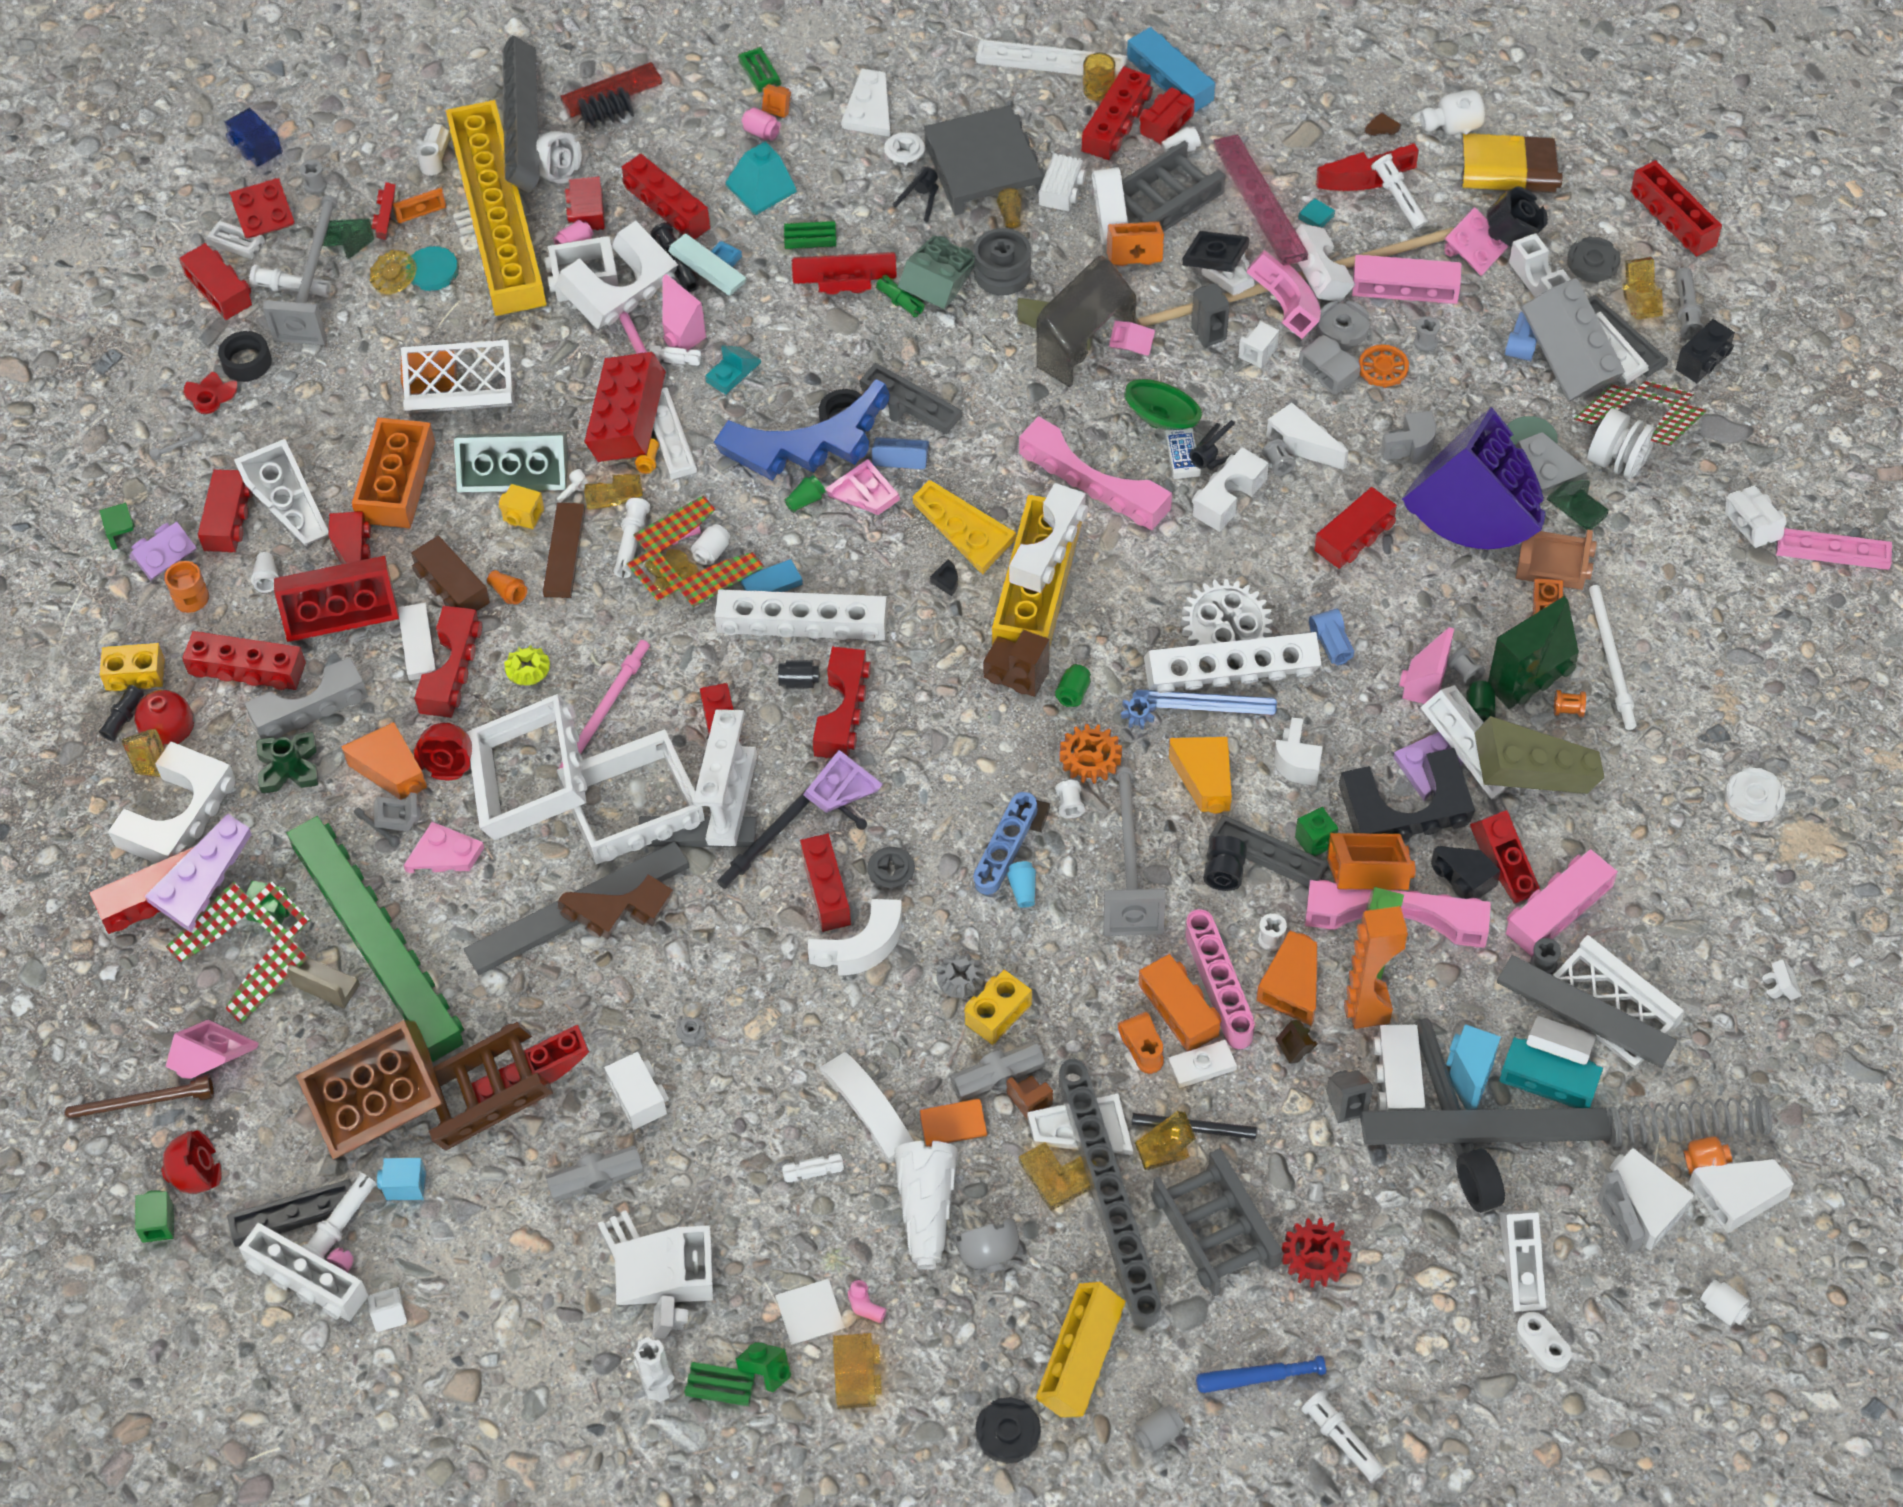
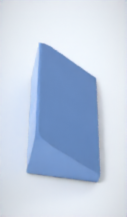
[872,437,929,469]

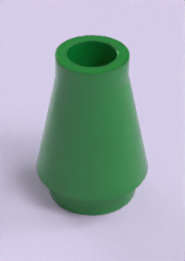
[784,475,826,513]

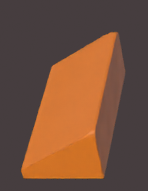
[392,188,447,224]
[920,1099,987,1147]

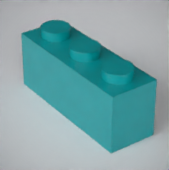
[1499,1037,1603,1108]

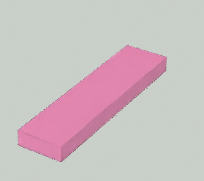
[1776,528,1892,570]

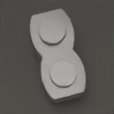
[1298,335,1361,395]

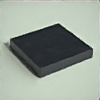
[1182,231,1249,272]

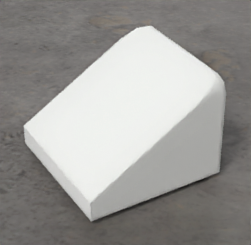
[368,1287,407,1332]

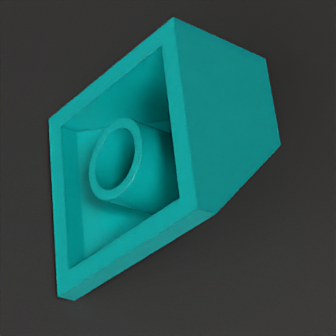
[726,141,797,215]

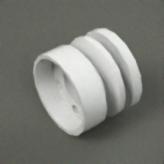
[1587,408,1656,480]

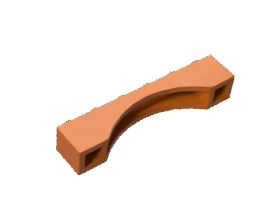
[1344,906,1408,1029]

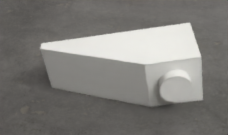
[1500,1210,1546,1312]

